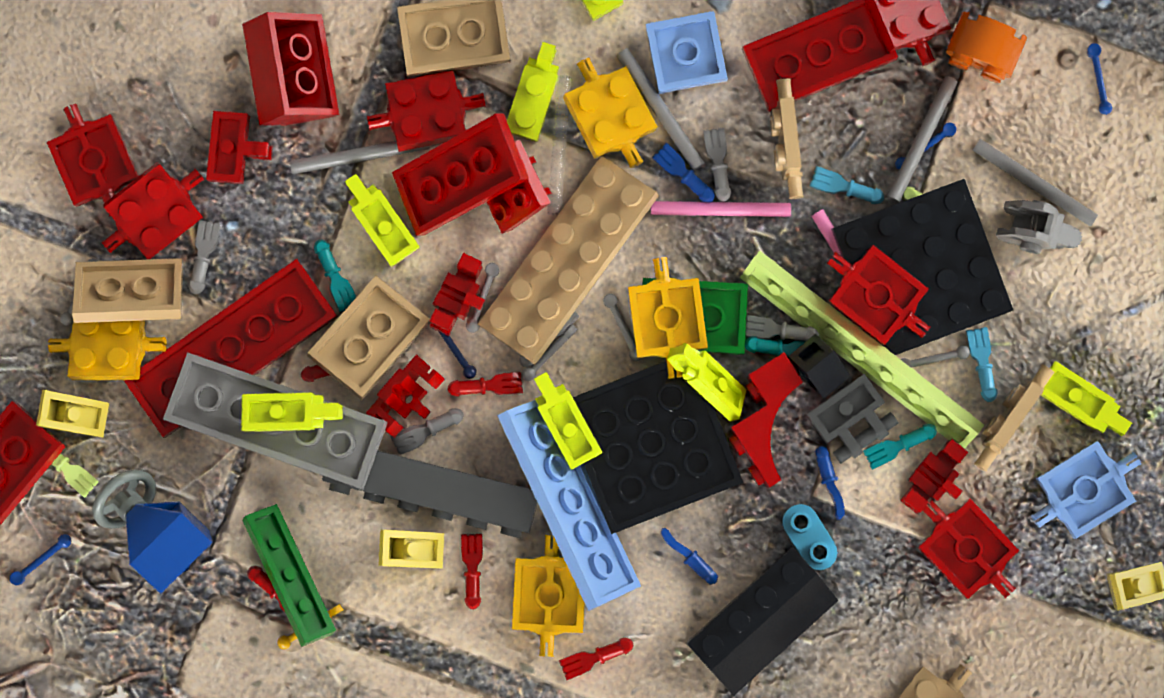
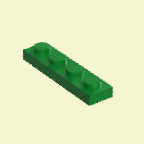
[242,504,336,647]

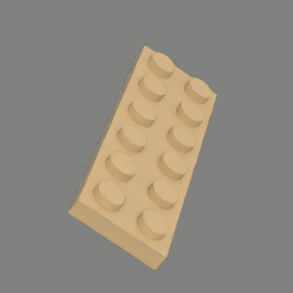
[478,155,659,365]

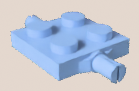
[1031,441,1141,539]

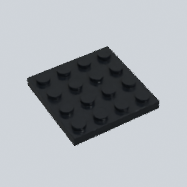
[831,179,1014,355]
[573,361,744,534]

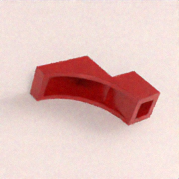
[728,352,803,489]

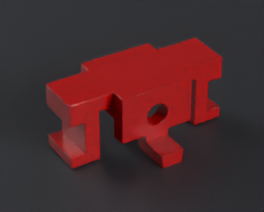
[429,253,485,336]
[366,354,445,438]
[900,439,968,514]

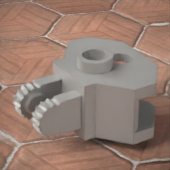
[996,200,1083,254]

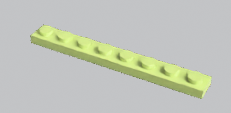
[740,251,984,449]

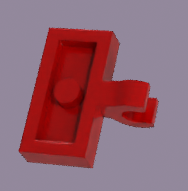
[206,111,273,184]

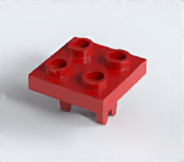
[487,140,552,234]

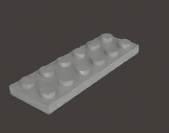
[163,352,388,490]

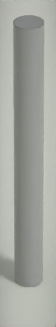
[617,48,705,170]
[886,76,957,203]
[973,139,1098,227]
[290,141,430,174]

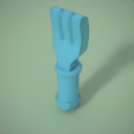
[809,166,884,205]
[966,327,998,402]

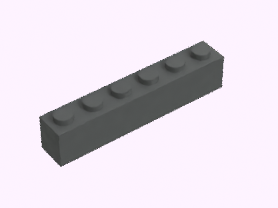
[322,451,538,539]

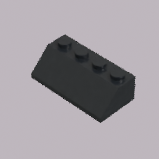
[686,547,839,696]

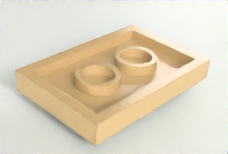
[397,0,511,77]
[72,258,183,323]
[307,276,430,401]

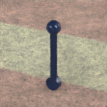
[430,323,477,379]

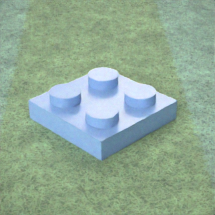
[646,11,728,94]

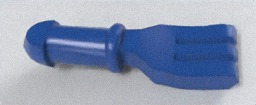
[652,143,715,203]
[815,446,845,520]
[660,528,718,585]

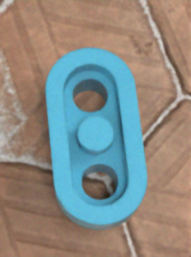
[782,504,837,570]

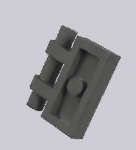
[806,374,899,464]

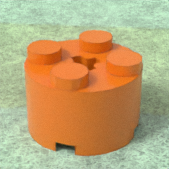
[946,12,1027,83]

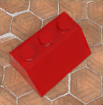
[242,12,339,125]

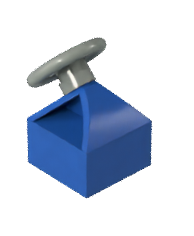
[92,470,212,594]

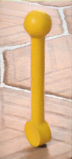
[277,604,343,649]

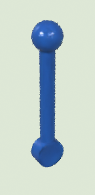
[1087,43,1112,115]
[895,122,957,170]
[10,534,72,585]

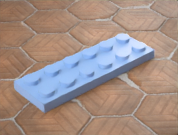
[497,400,641,611]

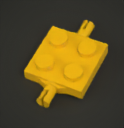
[563,58,658,168]
[628,257,708,379]
[48,320,167,380]
[512,535,585,657]

